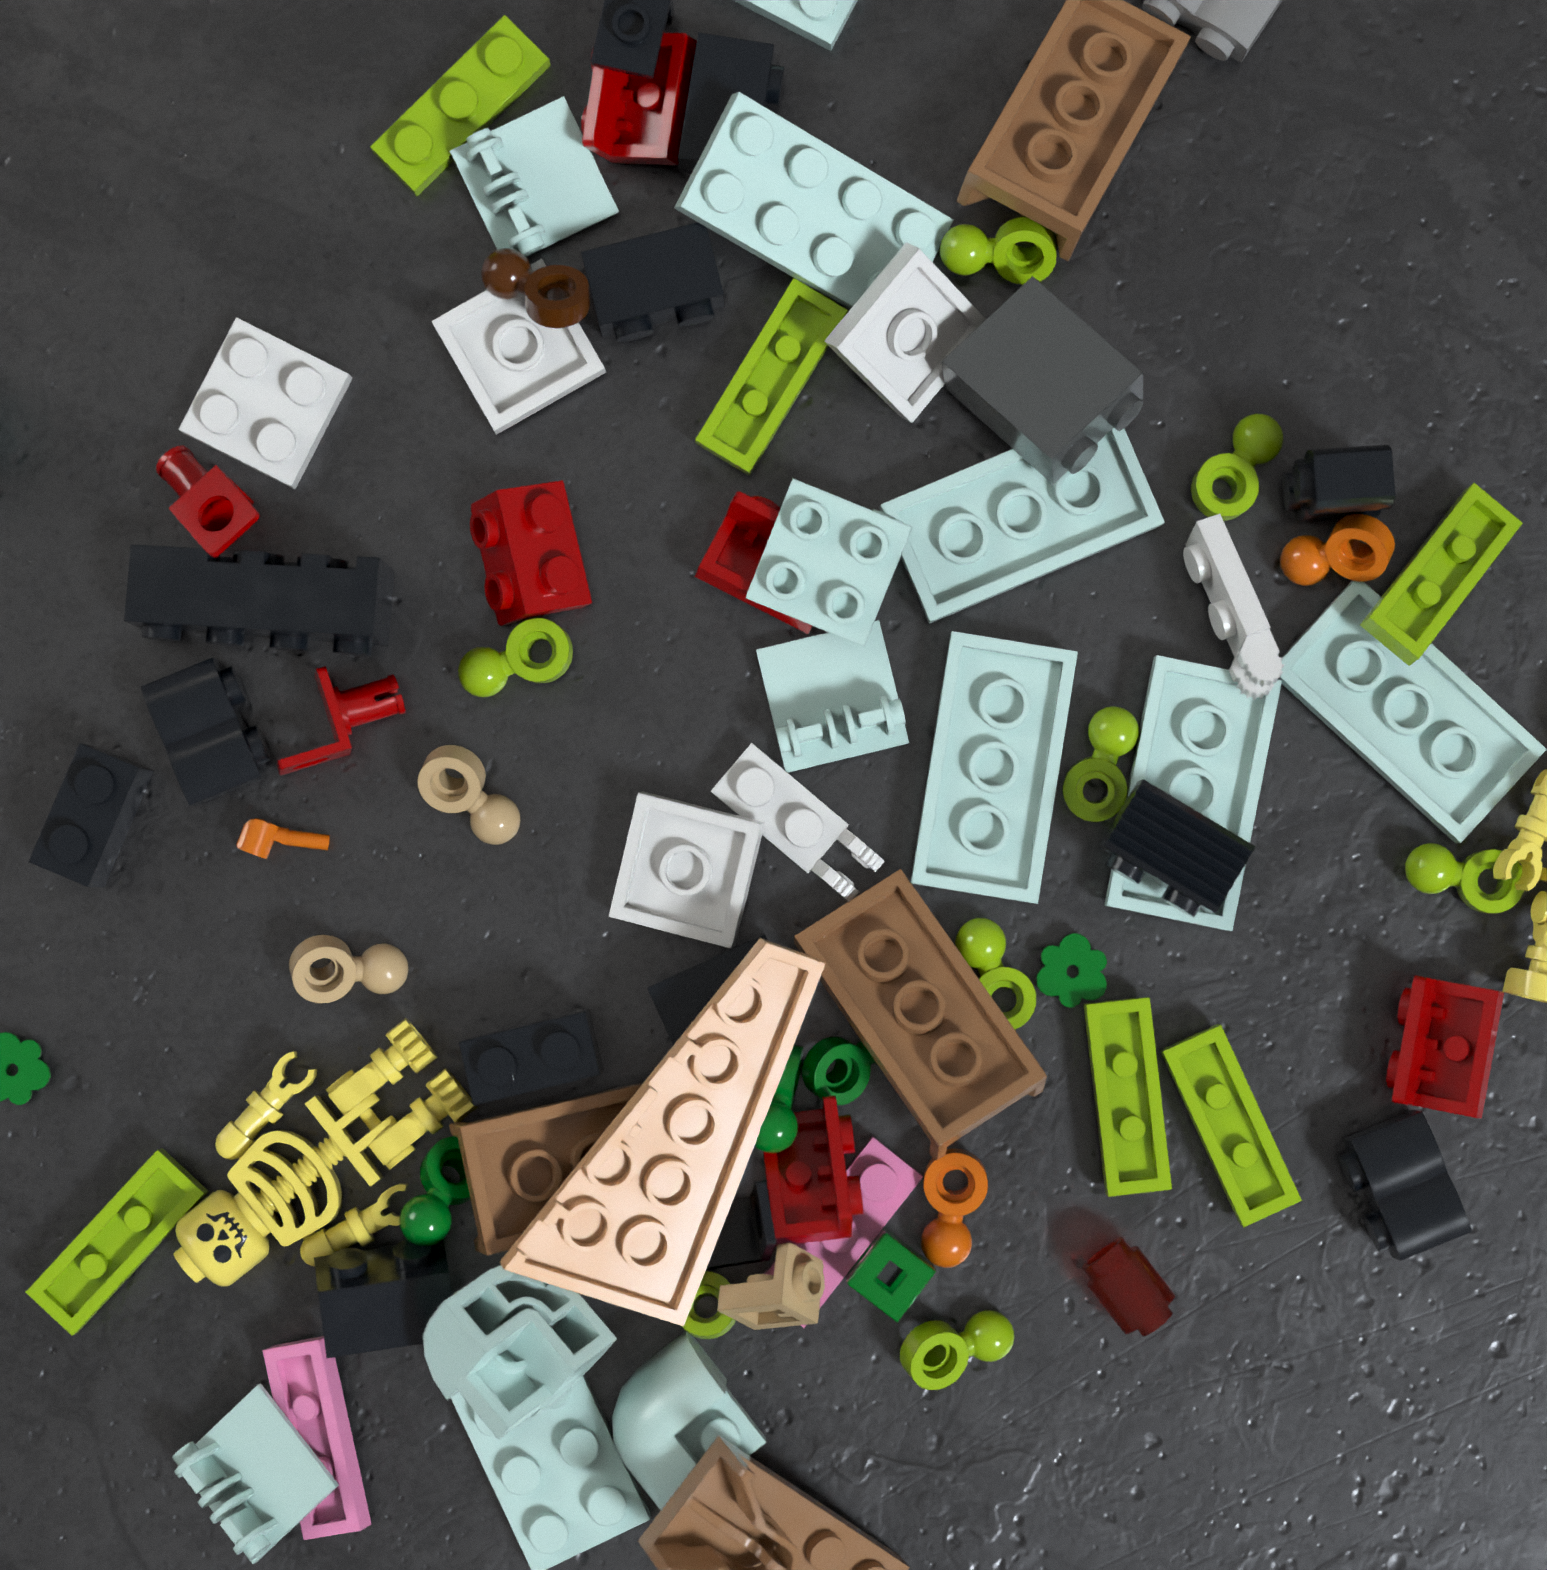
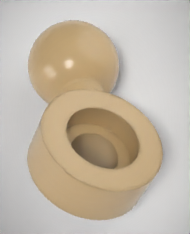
[418,745,521,845]
[289,935,409,1003]

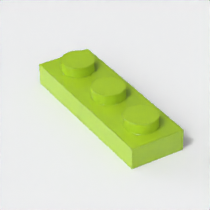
[370,15,551,197]
[695,278,848,476]
[1360,483,1523,666]
[1083,997,1172,1197]
[1160,1024,1302,1227]
[26,1148,209,1336]

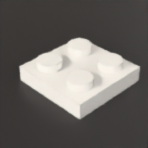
[824,242,986,423]
[431,259,606,435]
[178,317,352,490]
[608,791,765,949]

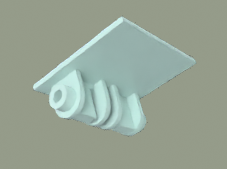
[450,96,619,257]
[745,478,912,646]
[756,620,909,773]
[172,1383,339,1564]

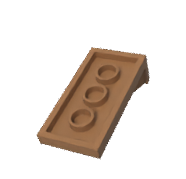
[956,0,1191,261]
[794,869,1047,1161]
[449,1082,644,1255]
[638,1435,910,1570]

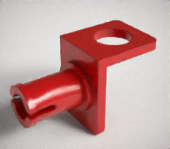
[156,445,260,558]
[277,666,406,776]

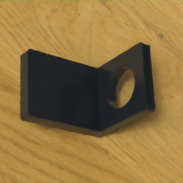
[591,0,674,79]
[706,1181,776,1270]

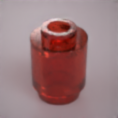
[1082,1237,1175,1336]

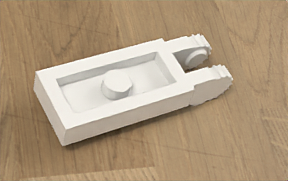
[1183,514,1284,700]
[711,743,885,902]

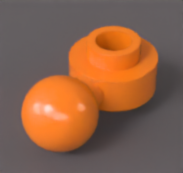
[1280,514,1395,586]
[921,1149,988,1268]

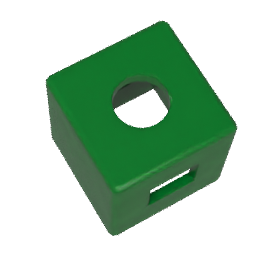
[845,1227,936,1322]

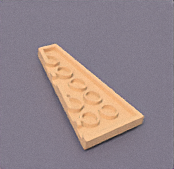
[500,938,825,1326]

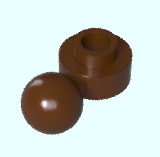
[481,248,590,328]

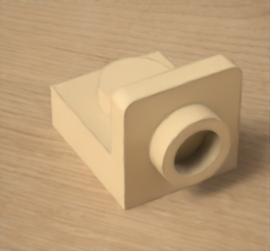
[717,1243,825,1330]

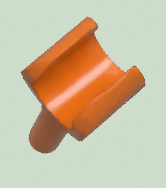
[236,818,330,859]

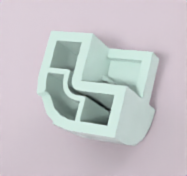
[423,1265,617,1440]
[612,1331,766,1511]

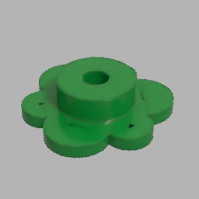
[1036,933,1107,1008]
[0,1032,51,1105]

